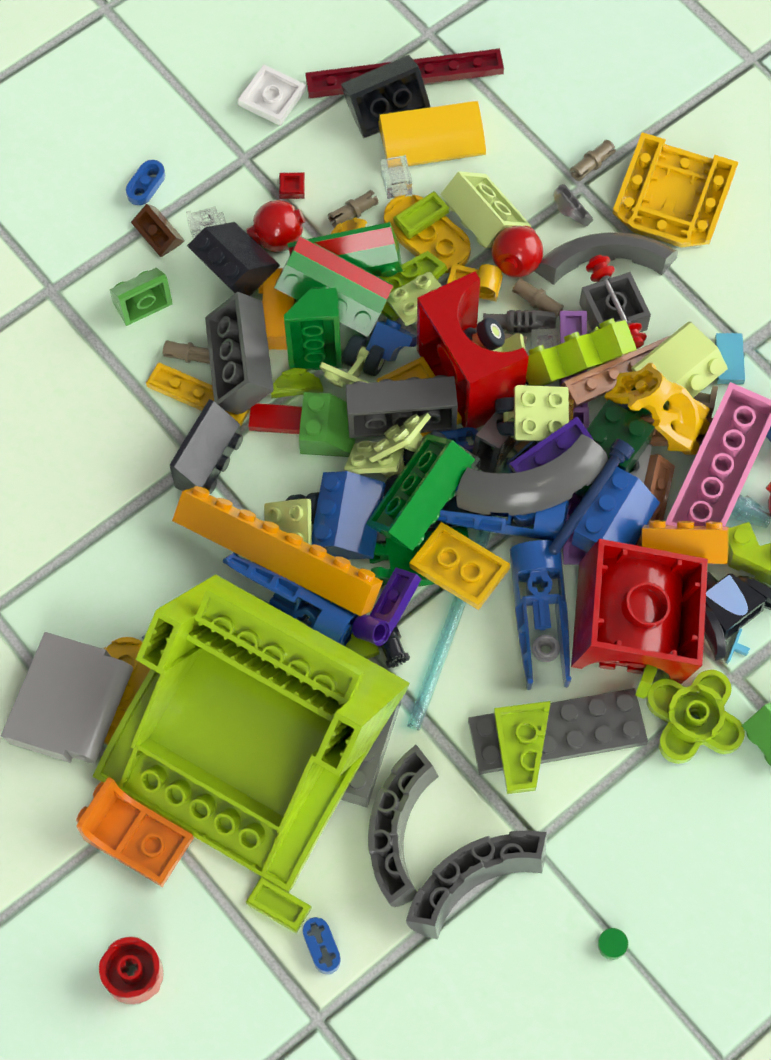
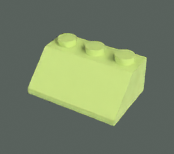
[440,172,531,248]
[631,321,728,410]

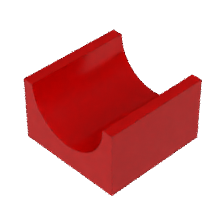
[417,271,529,429]
[571,539,708,684]

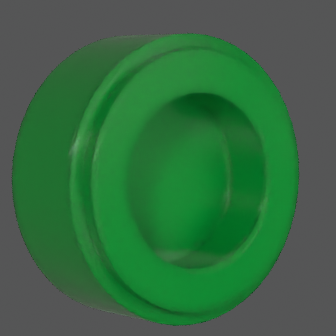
[598,928,628,960]

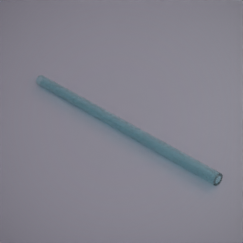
[407,457,511,731]

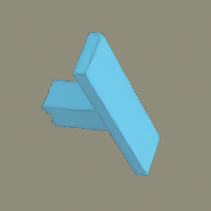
[725,629,750,664]

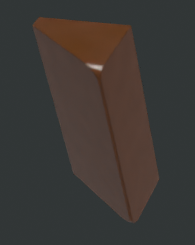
[131,204,185,257]

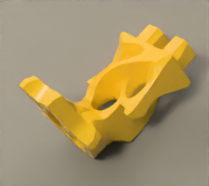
[604,363,710,455]

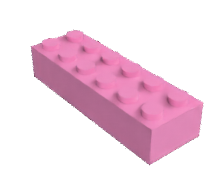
[666,382,771,527]

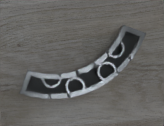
[534,232,678,285]
[457,434,608,516]
[368,745,439,907]
[406,831,547,940]

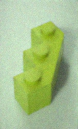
[526,318,637,386]
[727,522,771,586]

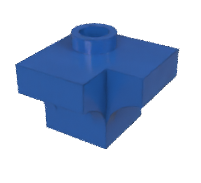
[366,319,417,361]

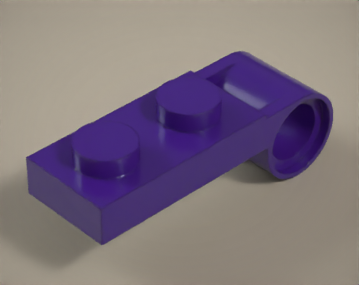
[352,567,421,646]

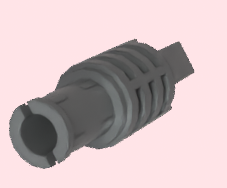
[483,310,556,334]

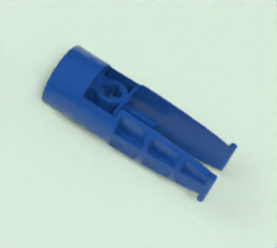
[437,483,569,541]
[509,540,572,690]
[223,552,359,646]

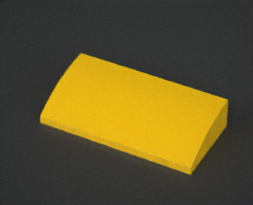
[378,101,486,169]

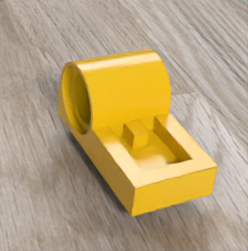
[447,264,503,302]

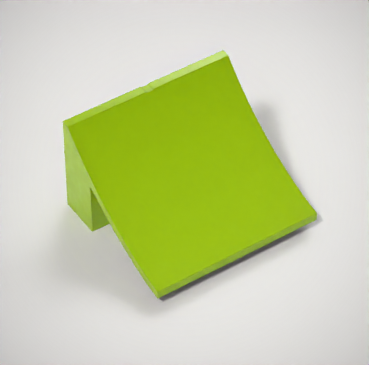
[92,574,410,892]

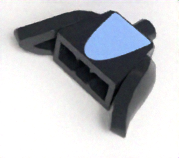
[704,572,771,661]

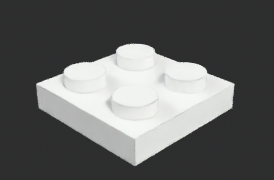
[238,64,306,126]

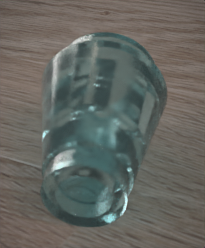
[731,495,771,529]

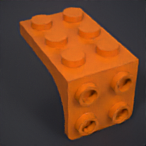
[76,777,194,887]

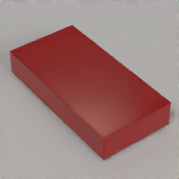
[248,403,302,434]

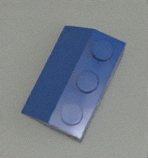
[572,467,660,553]
[312,471,385,560]

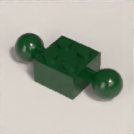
[574,387,655,497]

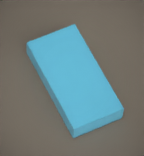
[715,333,745,384]

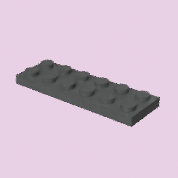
[468,688,648,775]

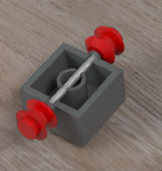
[579,255,651,349]

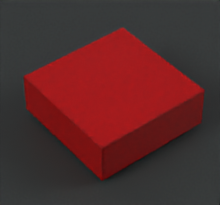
[279,172,305,199]

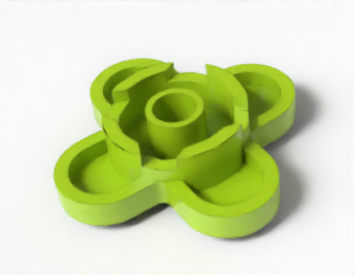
[646,670,745,764]

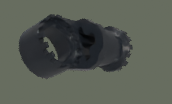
[379,625,410,668]

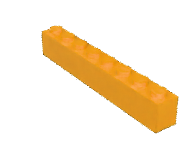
[172,486,383,616]

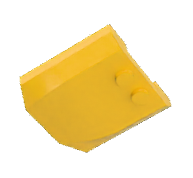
[613,132,739,247]

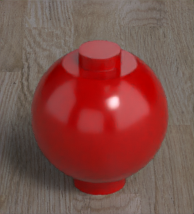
[247,200,305,252]
[491,225,543,278]

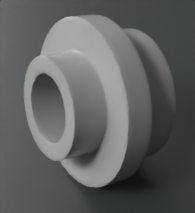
[532,635,560,662]

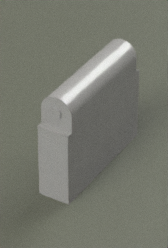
[1,632,134,764]

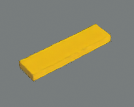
[146,362,251,427]

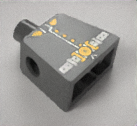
[471,412,516,473]

